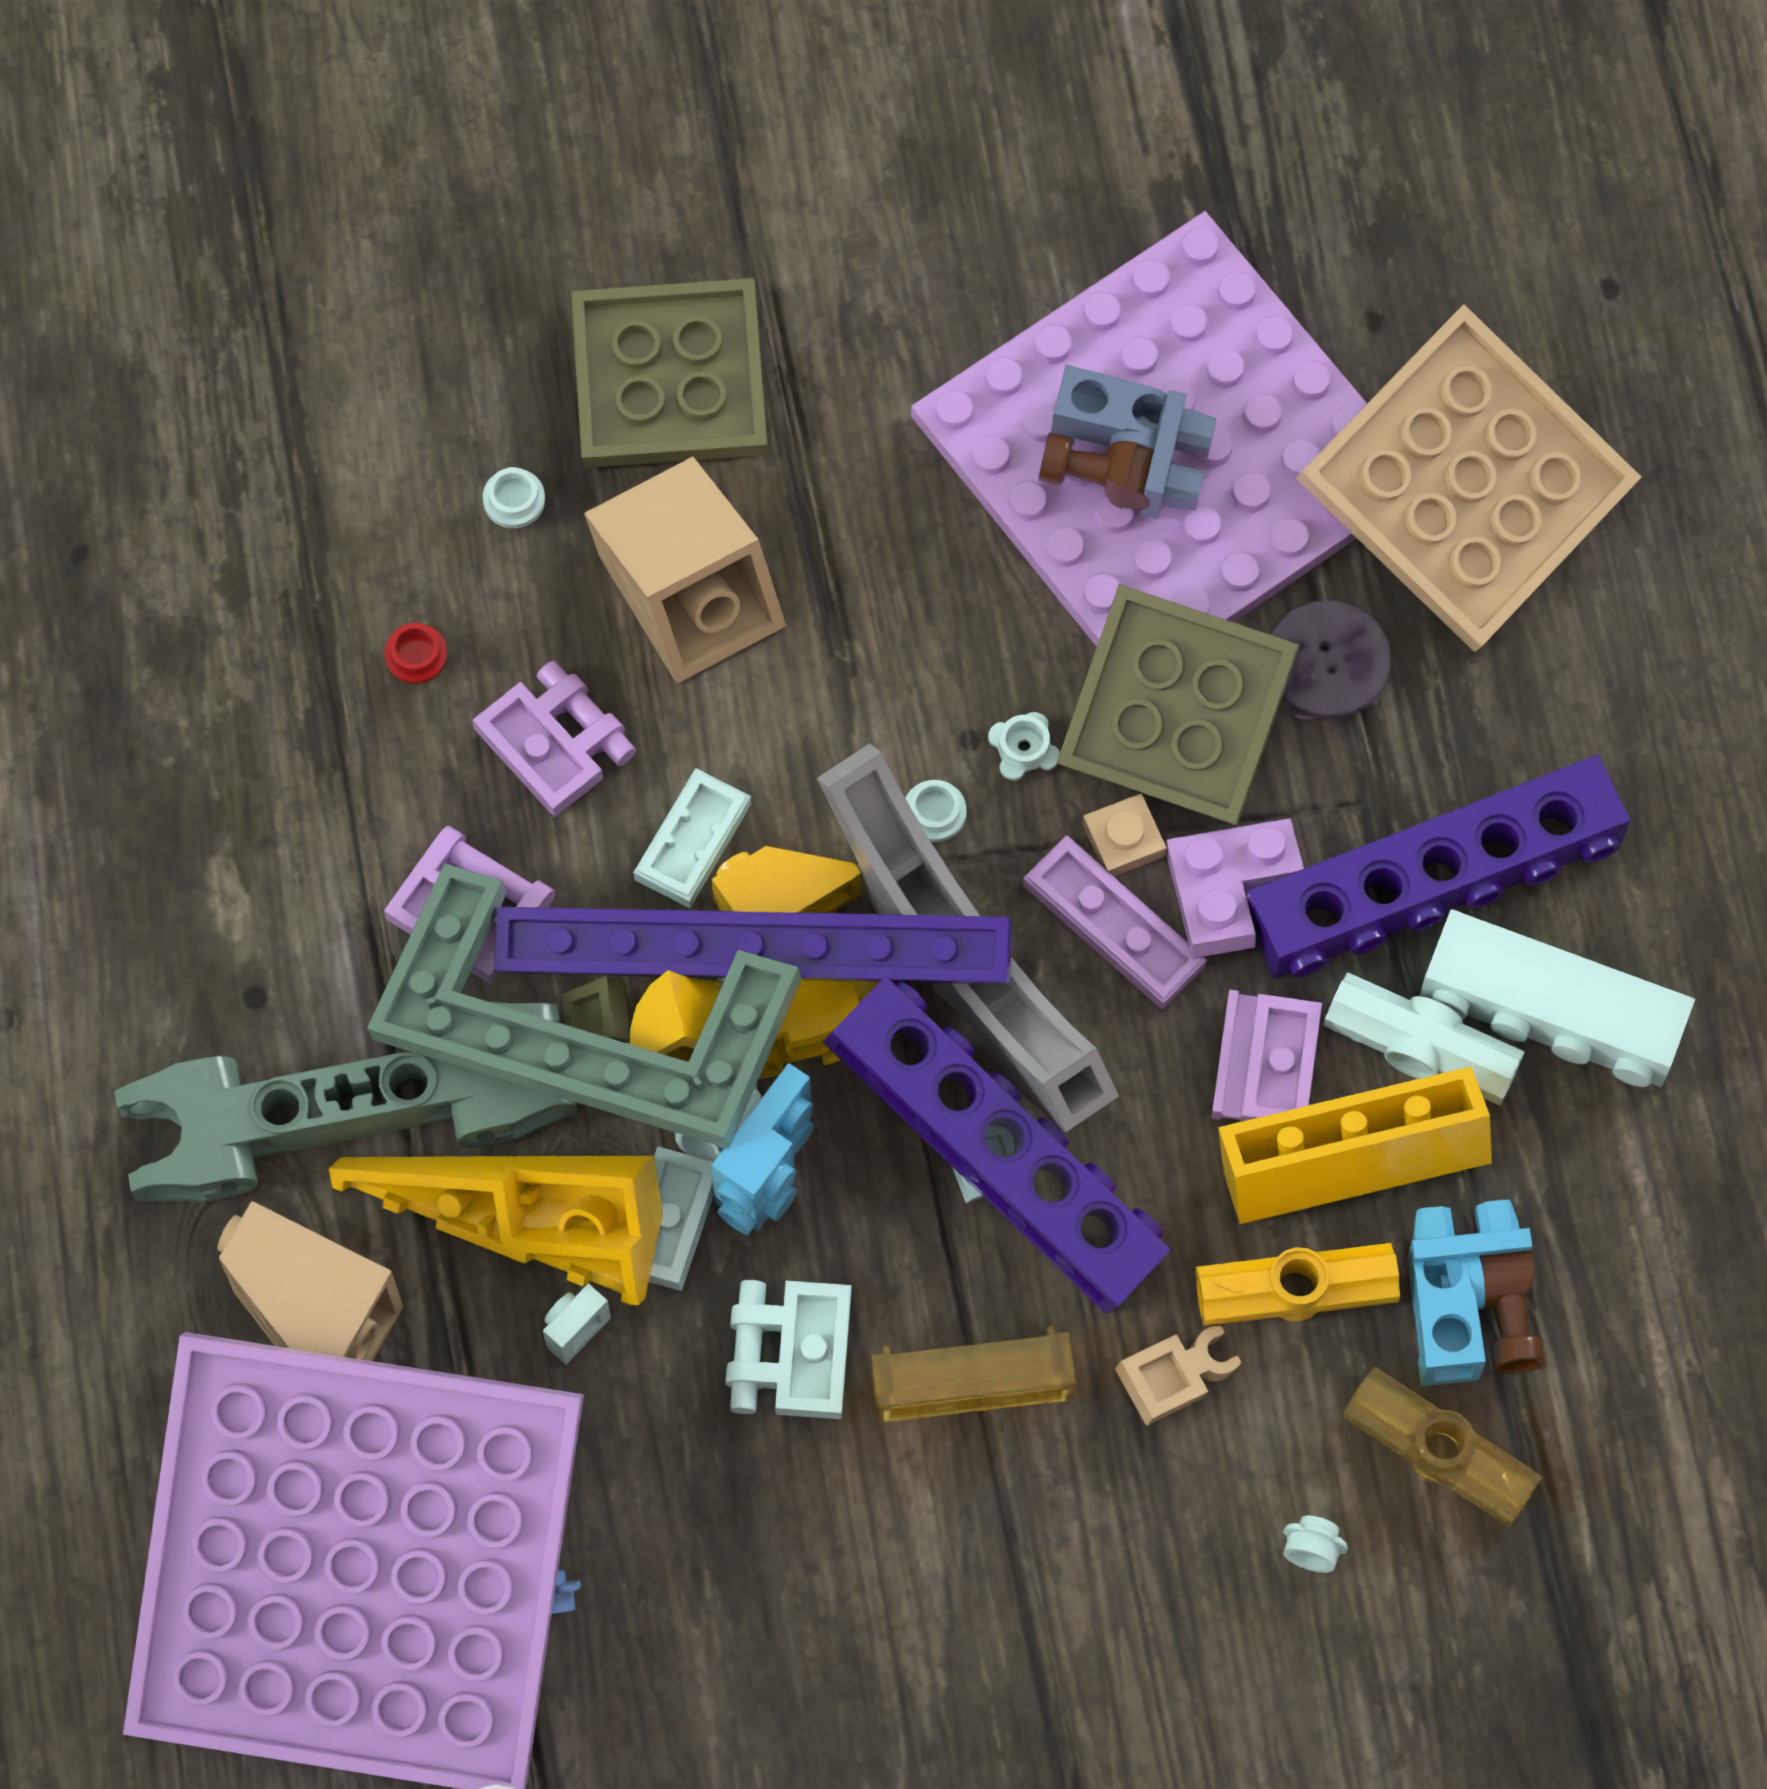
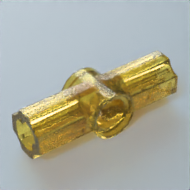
[1342,1367,1542,1527]

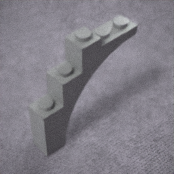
[817,743,1119,1132]

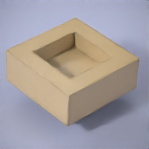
[1082,793,1167,877]

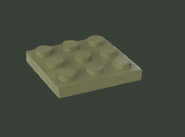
[571,278,768,468]
[1057,584,1300,826]

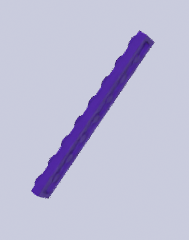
[494,907,1012,985]

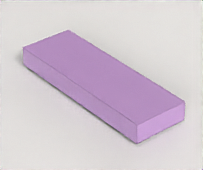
[1023,835,1207,1011]

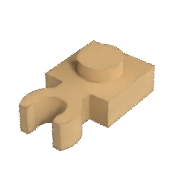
[1115,1326,1241,1426]

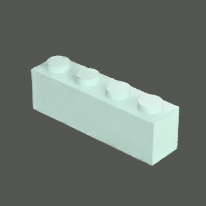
[1419,909,1695,1087]

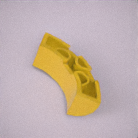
[629,970,898,1079]

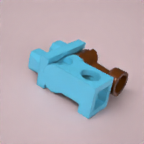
[1406,1199,1546,1386]

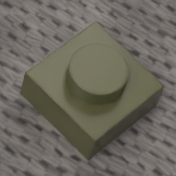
[561,976,630,1043]

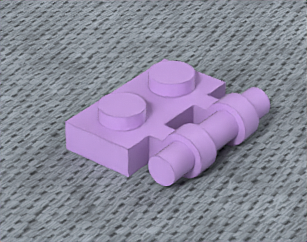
[472,661,636,818]

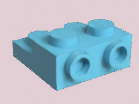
[711,1063,814,1235]

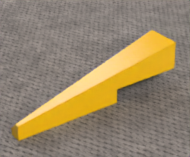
[329,1156,663,1306]

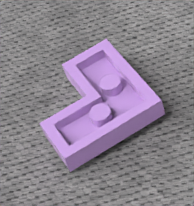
[1166,818,1304,958]

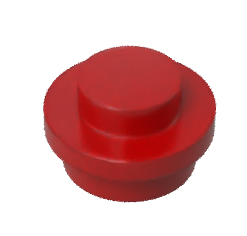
[384,623,448,685]

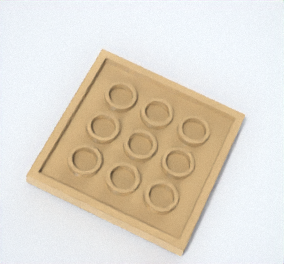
[1296,304,1641,652]

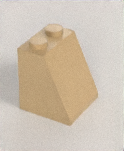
[584,457,786,684]
[218,1201,403,1361]

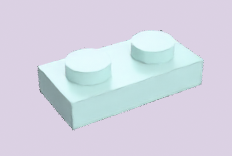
[649,1146,714,1291]

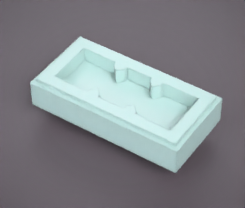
[633,768,752,908]

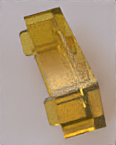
[871,1326,1076,1423]

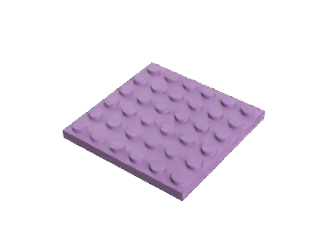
[911,211,1367,647]
[123,1332,584,1789]

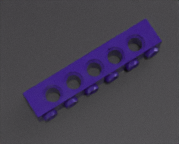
[1246,754,1630,979]
[822,976,1171,1314]

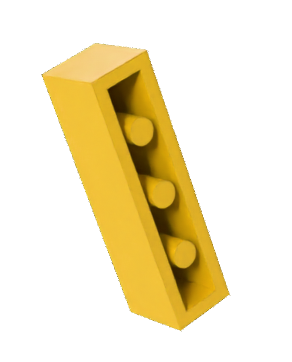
[1218,1066,1492,1224]

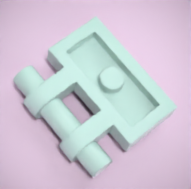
[725,1280,851,1419]

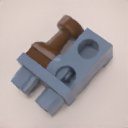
[1038,364,1217,519]

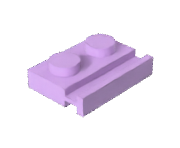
[1211,989,1322,1122]

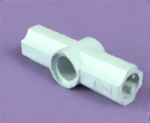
[1323,972,1524,1106]

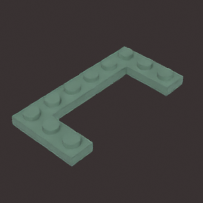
[367,863,802,1149]

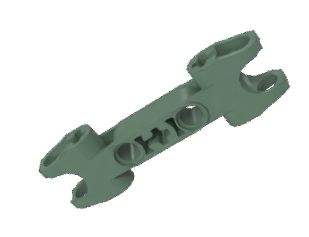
[114,1002,578,1203]

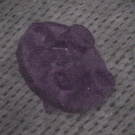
[1271,600,1391,720]

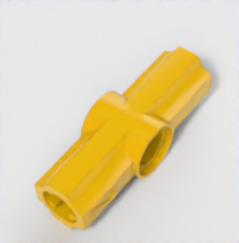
[1195,1243,1400,1326]

